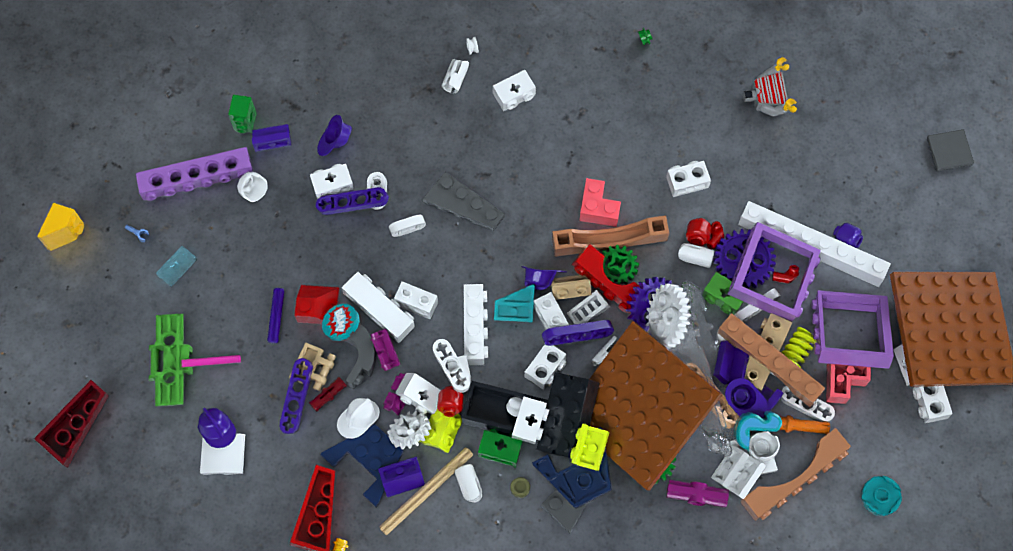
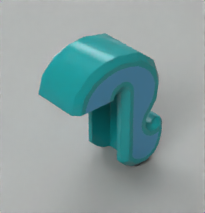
[734,411,782,450]

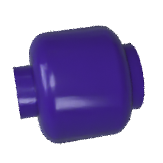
[833,223,863,248]

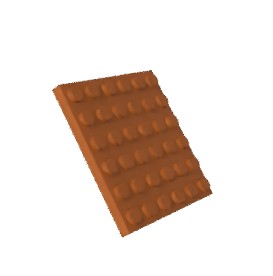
[890,272,1013,387]
[589,321,723,491]

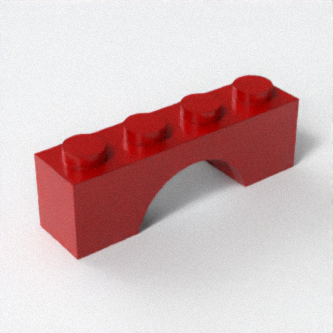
[571,244,640,314]

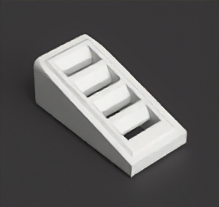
[567,290,610,324]

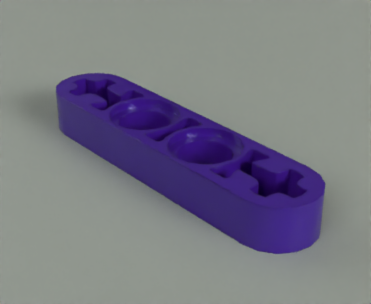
[316,187,389,215]
[542,320,614,346]
[279,358,313,434]

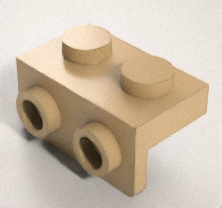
[551,275,592,300]

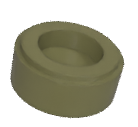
[510,477,530,498]

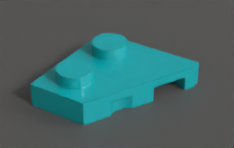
[494,285,535,322]

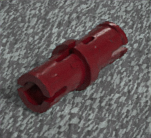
[309,377,347,412]

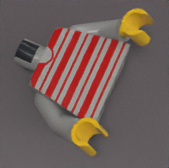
[743,57,797,117]

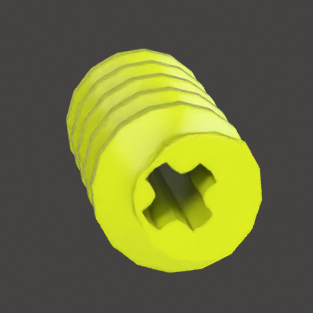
[781,327,817,368]

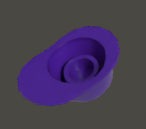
[317,115,352,157]
[521,266,567,290]
[725,378,768,418]
[197,407,236,448]

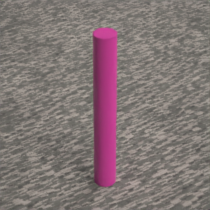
[181,355,241,367]

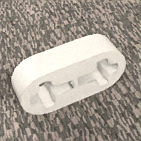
[389,215,426,237]

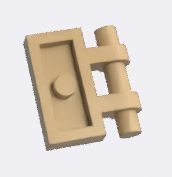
[289,343,336,391]

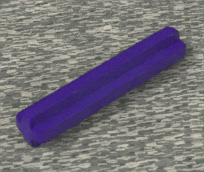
[267,288,284,344]

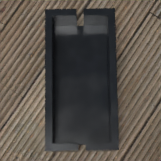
[536,372,600,458]
[461,380,548,443]

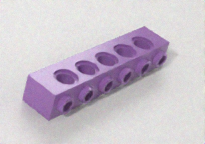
[136,147,253,201]

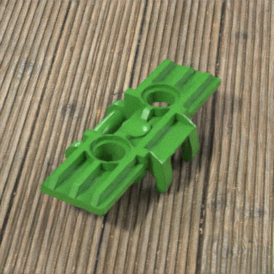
[149,314,193,406]

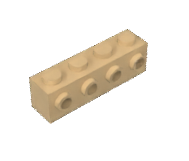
[744,313,793,393]

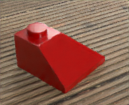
[294,285,340,324]

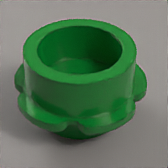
[638,27,653,45]

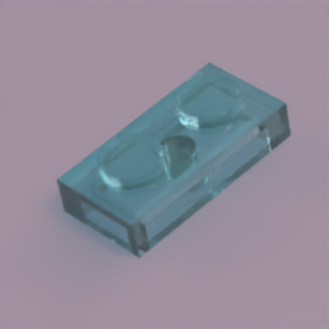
[156,246,197,287]

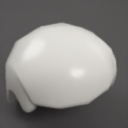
[237,172,268,202]
[749,431,780,461]

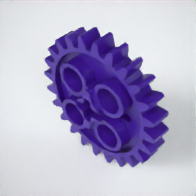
[713,229,776,289]
[626,277,672,331]

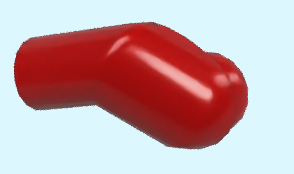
[707,221,724,250]
[772,265,800,283]

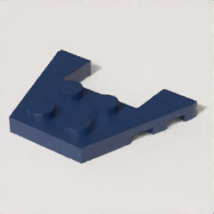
[320,424,404,508]
[532,427,612,508]

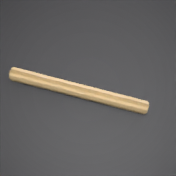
[380,447,473,535]

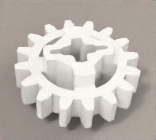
[388,411,431,449]

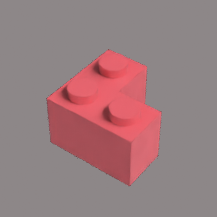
[579,178,621,227]
[826,364,871,404]

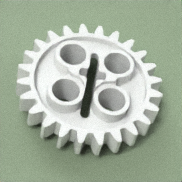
[646,284,691,349]

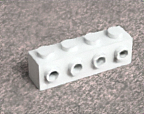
[342,272,415,343]
[464,284,488,366]

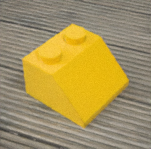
[37,203,84,251]

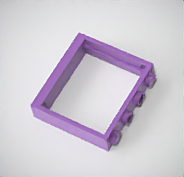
[727,222,821,322]
[811,290,894,369]

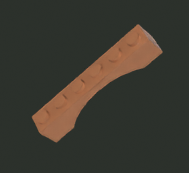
[552,216,669,257]
[718,313,825,407]
[741,428,851,521]

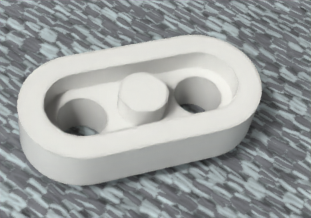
[367,172,387,210]

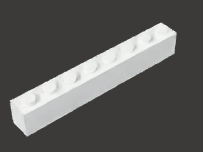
[738,201,891,287]

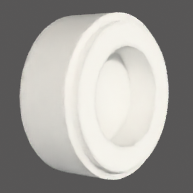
[506,397,522,417]

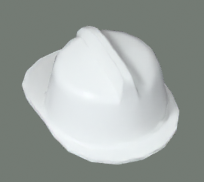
[337,398,380,439]

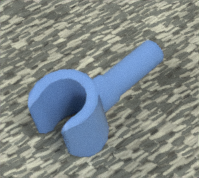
[125,225,149,242]

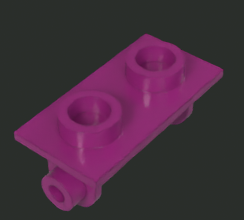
[370,329,401,371]
[383,373,406,416]

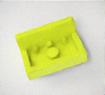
[420,408,462,453]
[570,424,609,471]

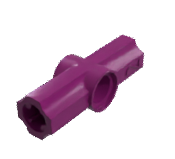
[666,480,729,508]

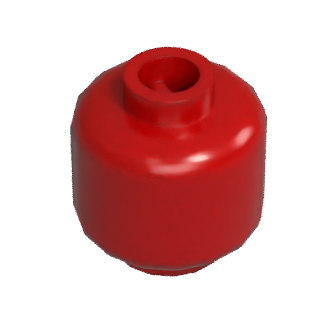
[686,218,712,246]
[437,386,464,417]

